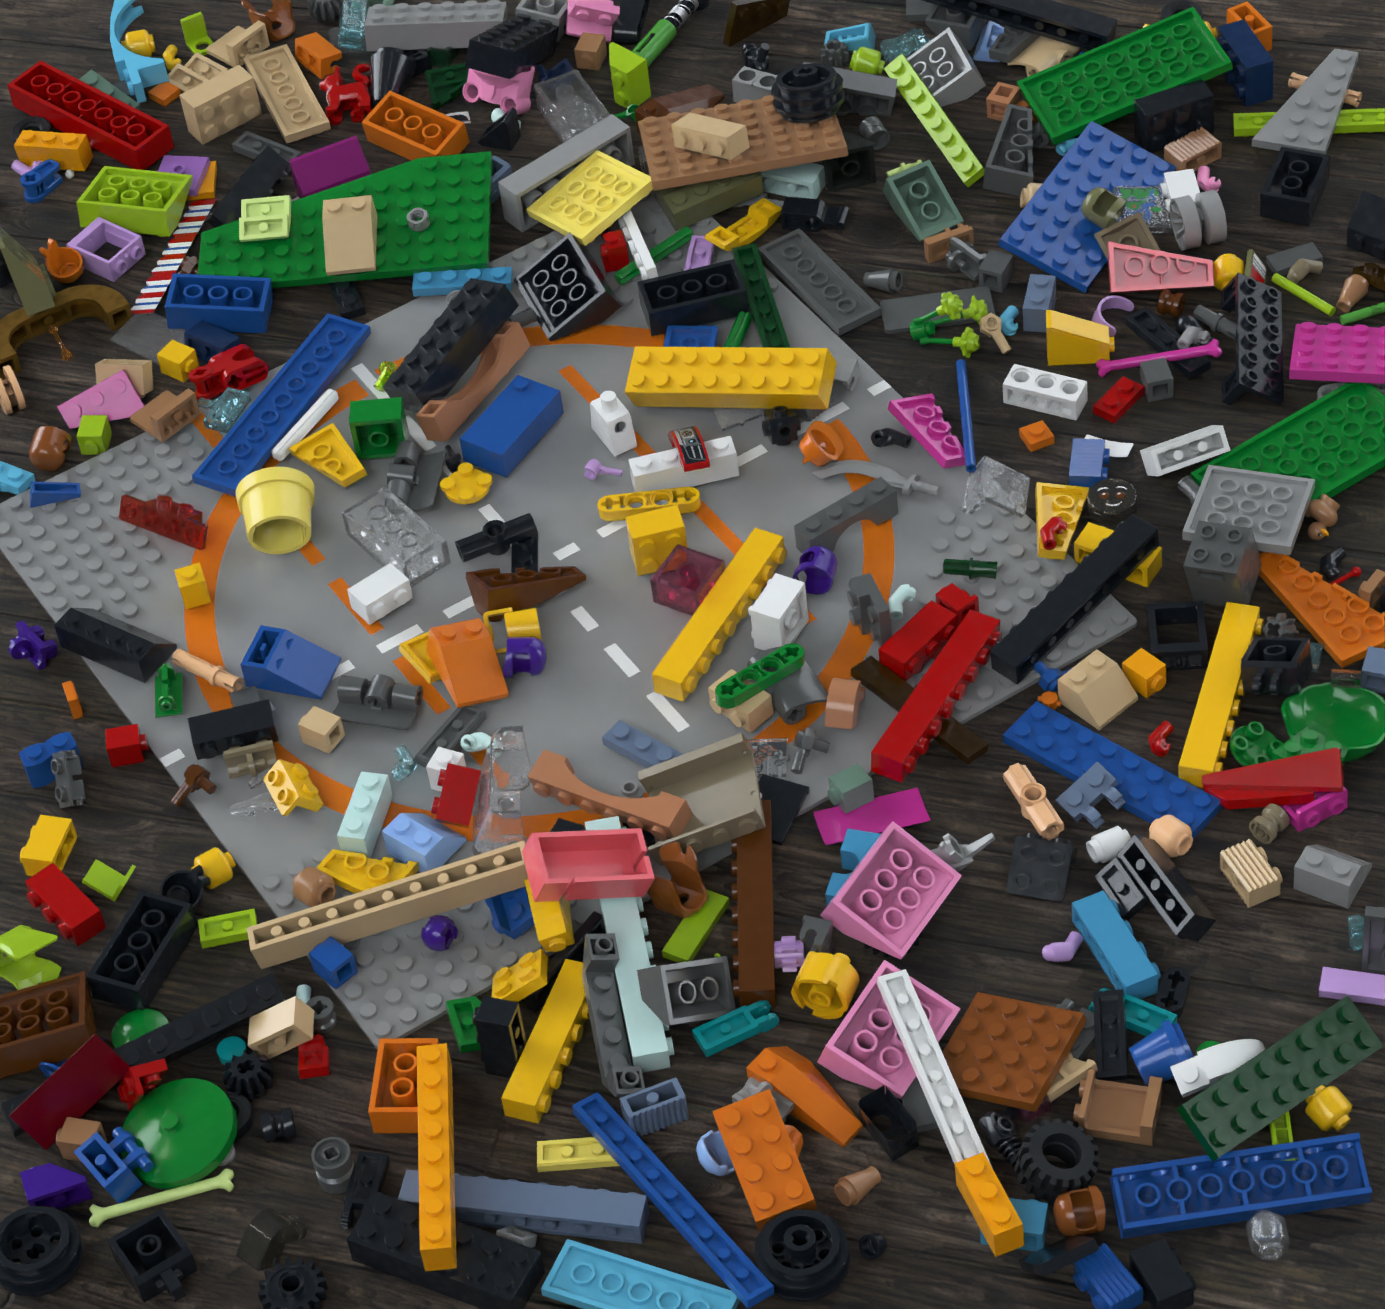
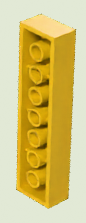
[625,346,837,409]

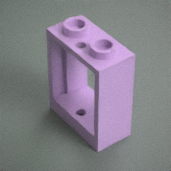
[66,217,146,282]

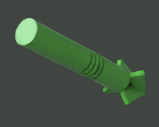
[1340,302,1385,325]

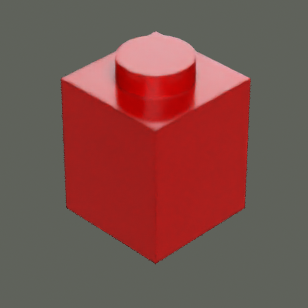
[105,724,148,768]

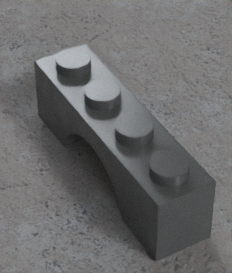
[794,477,898,553]

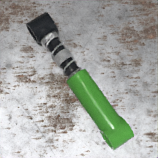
[632,0,710,67]

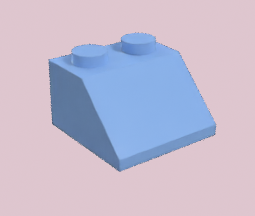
[382,813,467,873]

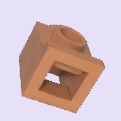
[986,82,1021,121]

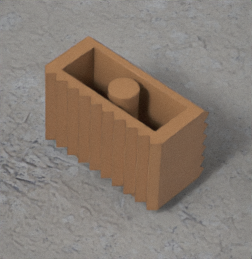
[1164,127,1222,172]

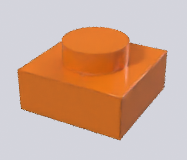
[1019,420,1055,452]

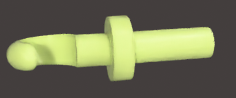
[886,160,922,177]

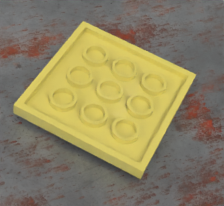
[526,150,653,246]

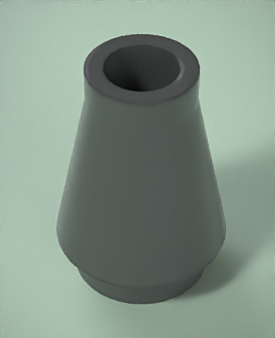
[863,268,903,293]

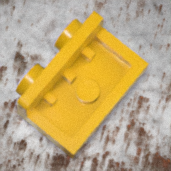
[263,759,324,816]

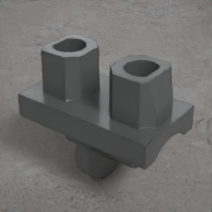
[945,237,987,281]

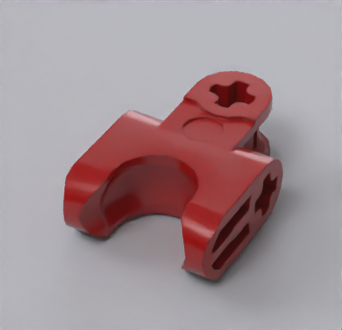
[188,344,268,400]

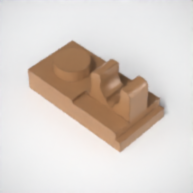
[924,223,974,263]

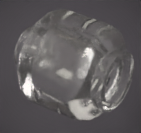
[1245,1210,1290,1260]

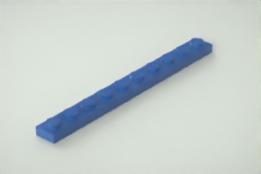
[572,1092,774,1309]

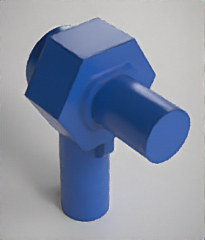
[1033,661,1073,693]

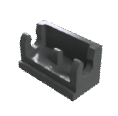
[799,915,836,956]

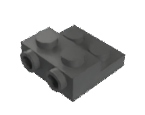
[847,573,892,647]

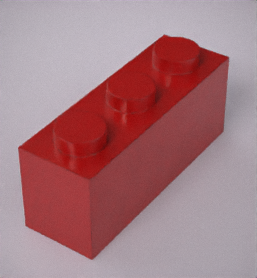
[878,600,958,682]
[25,863,106,947]

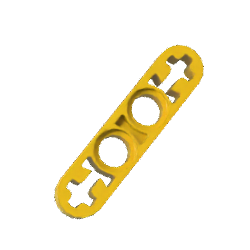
[597,487,701,521]

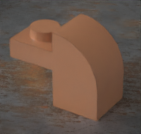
[825,678,866,729]

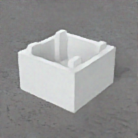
[748,573,809,650]

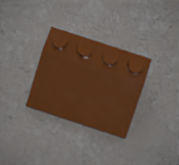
[0,971,97,1080]

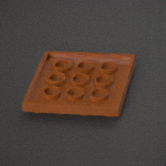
[942,992,1087,1112]

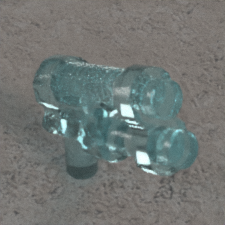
[879,28,930,64]

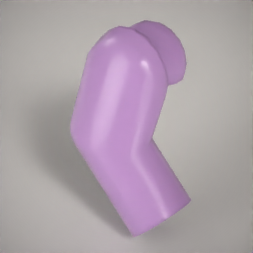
[11,160,43,176]
[1042,931,1083,962]

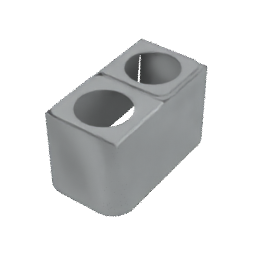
[732,66,777,103]

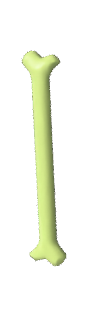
[89,1168,234,1228]

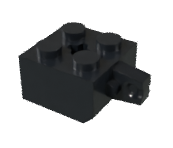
[107,1209,198,1303]

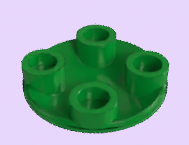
[1229,721,1284,767]
[111,1009,168,1048]

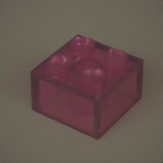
[650,544,725,616]

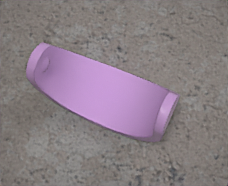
[1092,295,1135,336]

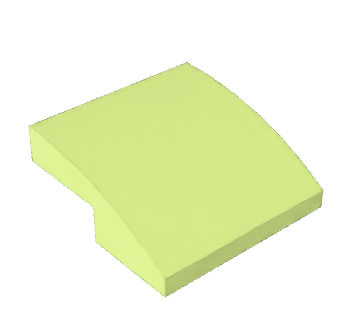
[239,195,291,242]

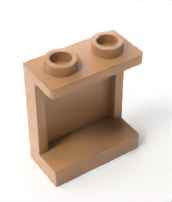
[1073,1068,1163,1146]

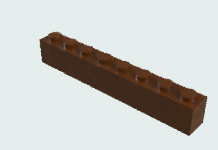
[731,800,776,1007]

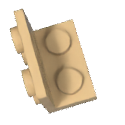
[206,20,270,67]

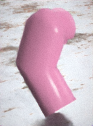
[1197,166,1221,192]

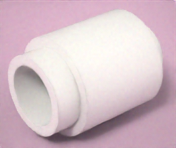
[1086,826,1131,863]

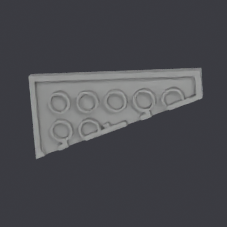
[1252,49,1359,154]

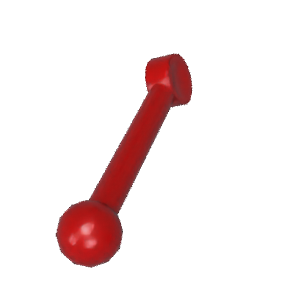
[1329,566,1362,585]

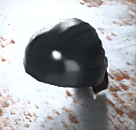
[159,865,211,910]

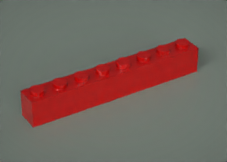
[871,609,1002,783]

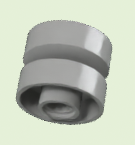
[1170,190,1227,251]

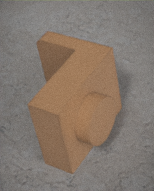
[1358,569,1385,609]

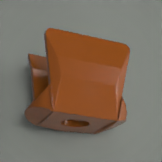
[241,0,296,41]
[647,842,709,918]

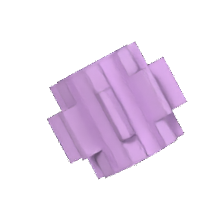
[774,936,804,972]

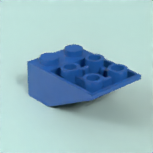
[240,625,341,700]

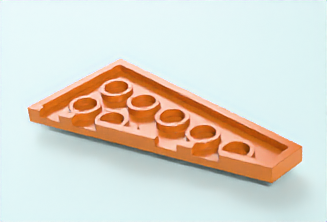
[1259,552,1385,668]

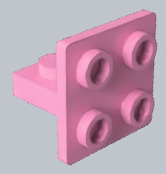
[566,0,620,43]

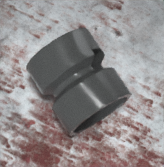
[311,1137,355,1194]

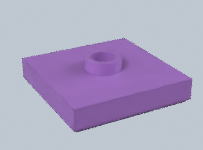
[158,155,211,196]

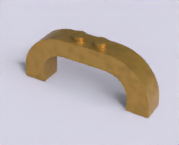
[0,285,134,380]

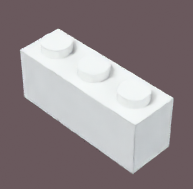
[1140,425,1230,476]

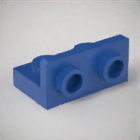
[485,886,535,940]

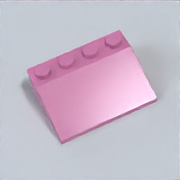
[820,821,962,960]
[817,960,960,1099]

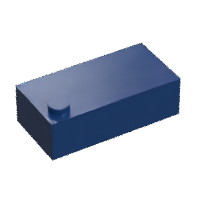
[165,273,273,333]
[459,375,564,477]

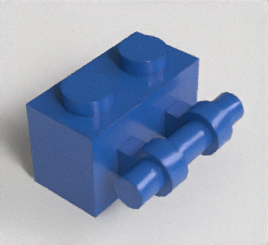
[74,1127,154,1204]

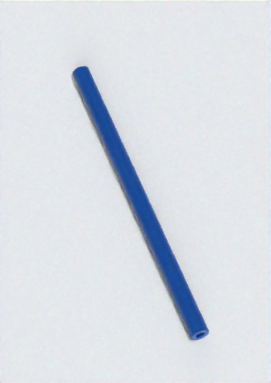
[956,359,976,473]

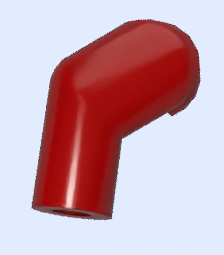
[1040,516,1067,550]
[1148,721,1174,757]

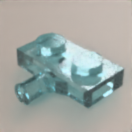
[198,387,251,433]

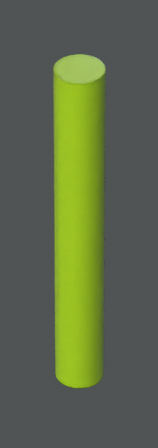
[1271,273,1336,317]

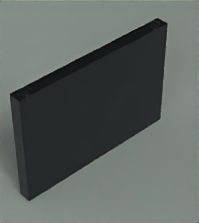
[758,774,810,846]

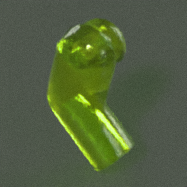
[373,361,397,392]

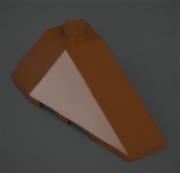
[634,84,724,134]
[466,566,586,622]

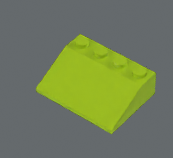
[76,166,193,237]

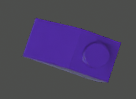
[20,1163,93,1210]

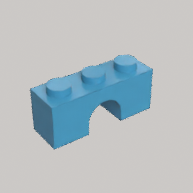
[825,829,881,907]

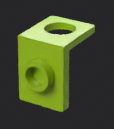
[180,12,213,55]
[82,859,136,902]

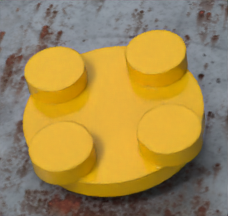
[440,462,493,504]

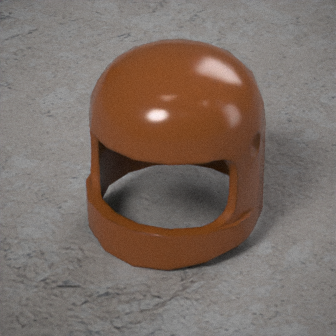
[29,426,72,472]
[1053,1185,1105,1237]

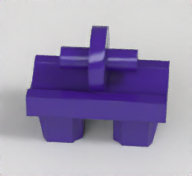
[8,621,57,670]

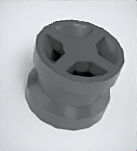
[306,996,337,1033]

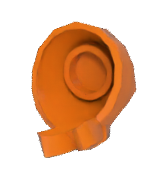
[39,238,84,284]

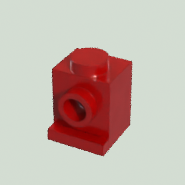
[600,230,629,273]
[936,583,979,626]

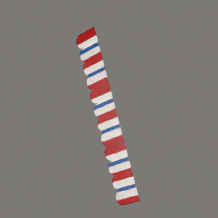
[131,199,216,314]

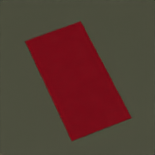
[9,1034,130,1150]

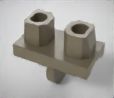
[223,739,277,779]

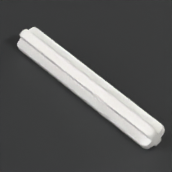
[271,389,339,461]

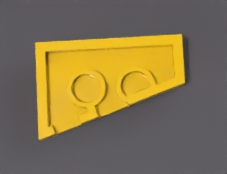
[289,423,367,488]
[316,849,419,894]

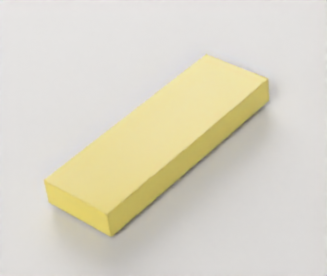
[537,1137,620,1172]

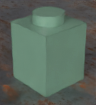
[828,763,875,814]

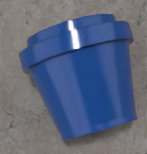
[1129,1019,1194,1086]

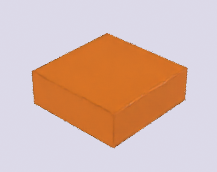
[148,82,181,107]
[62,681,84,720]

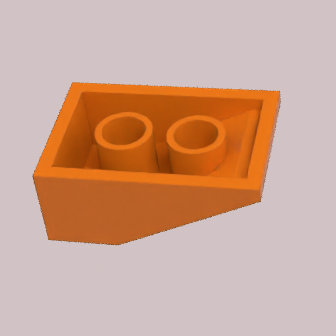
[426,618,509,708]

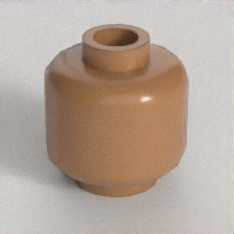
[292,867,336,907]

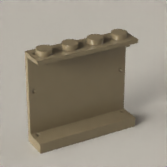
[638,733,766,866]

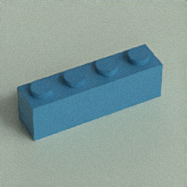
[1072,890,1161,999]

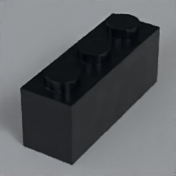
[188,699,279,760]
[472,996,527,1078]

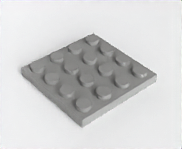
[1182,465,1315,555]

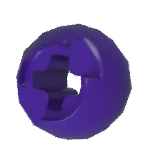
[421,915,458,952]

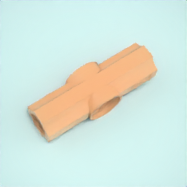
[1003,763,1064,840]

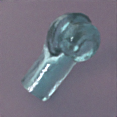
[391,745,416,781]

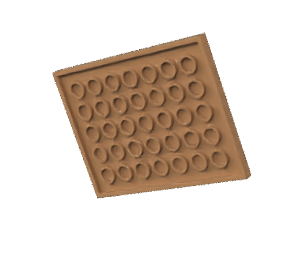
[638,95,848,191]

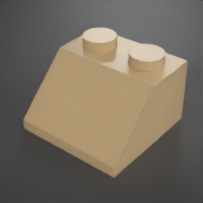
[1058,649,1138,731]

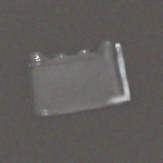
[472,725,531,855]

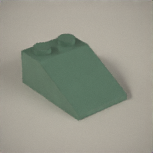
[883,160,964,242]

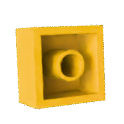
[625,505,690,576]

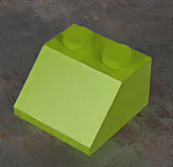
[609,42,651,108]

